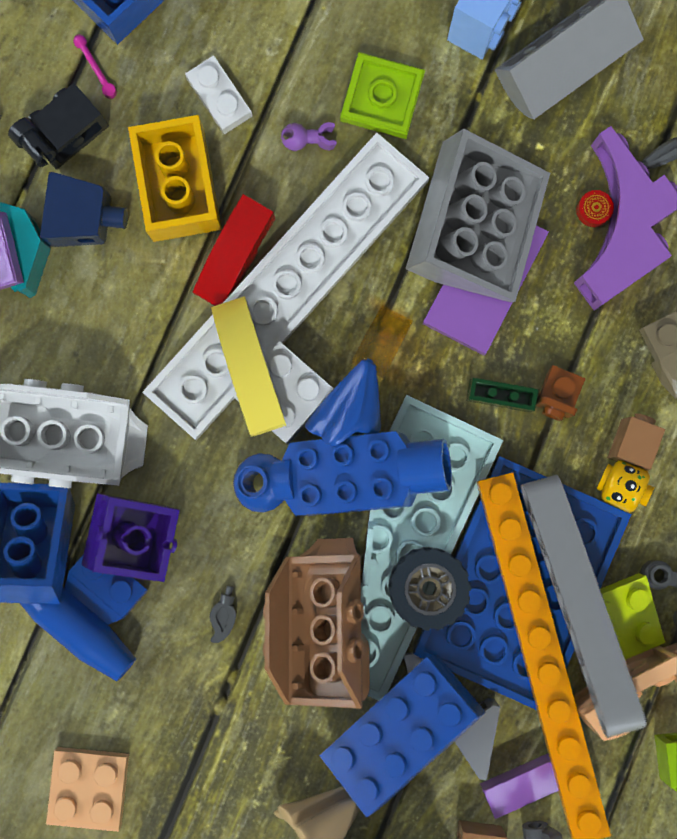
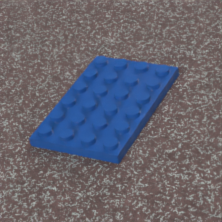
[413,456,631,710]

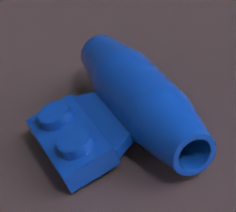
[20,554,148,682]

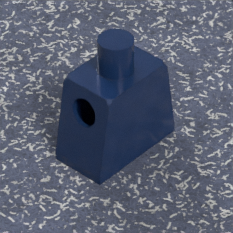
[40,172,128,247]

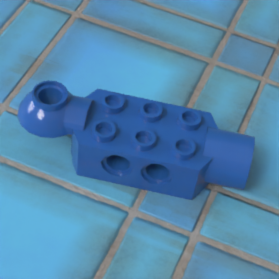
[233,431,452,516]

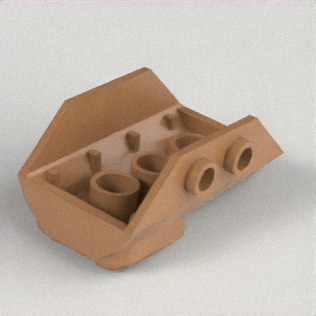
[263,538,370,709]

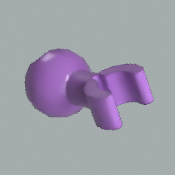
[281,122,336,151]

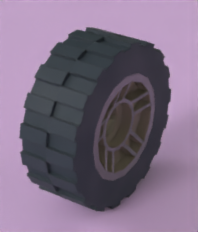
[388,547,471,631]

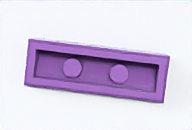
[480,753,558,819]

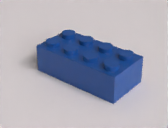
[320,655,486,818]

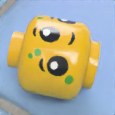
[597,460,655,513]

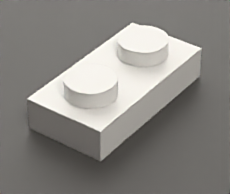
[185,55,252,134]

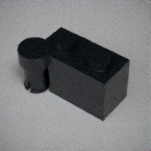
[8,83,109,170]

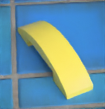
[211,296,287,437]

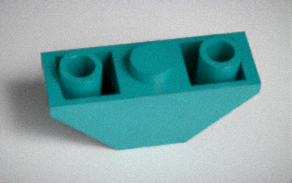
[0,202,51,298]

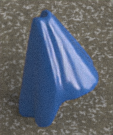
[305,359,381,446]

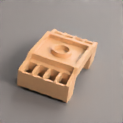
[574,643,677,741]

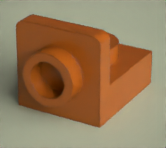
[536,365,586,421]

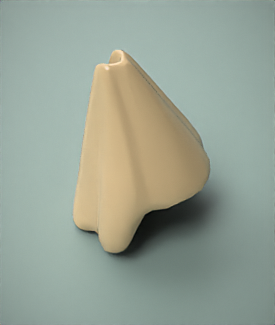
[274,786,360,839]

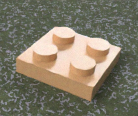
[46,747,129,832]

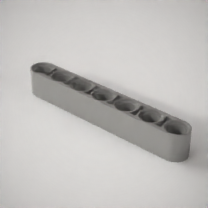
[521,474,646,738]

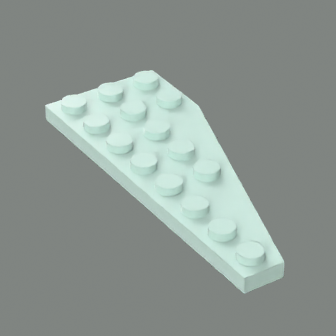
[361,395,503,701]

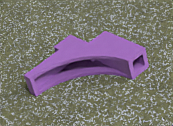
[574,126,677,310]

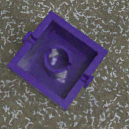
[81,493,180,582]

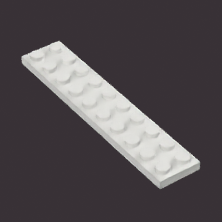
[142,133,429,440]

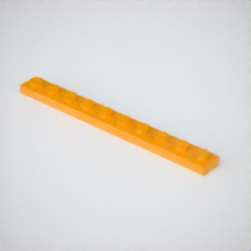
[476,472,611,839]

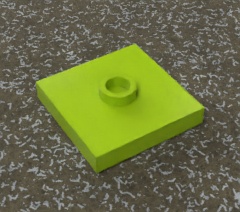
[340,52,425,139]

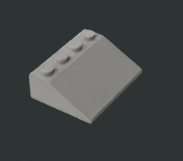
[406,129,550,303]

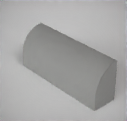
[494,0,644,119]

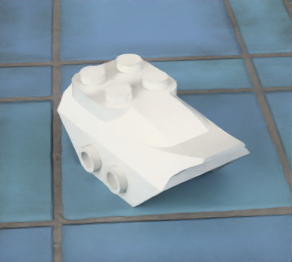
[0,379,148,488]

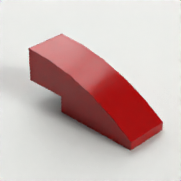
[192,194,275,306]

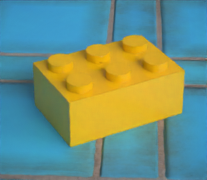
[128,115,222,242]

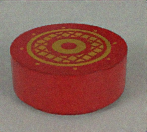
[576,190,614,227]

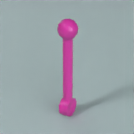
[73,34,117,99]

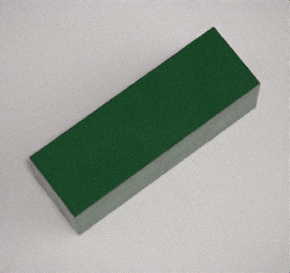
[466,377,539,413]

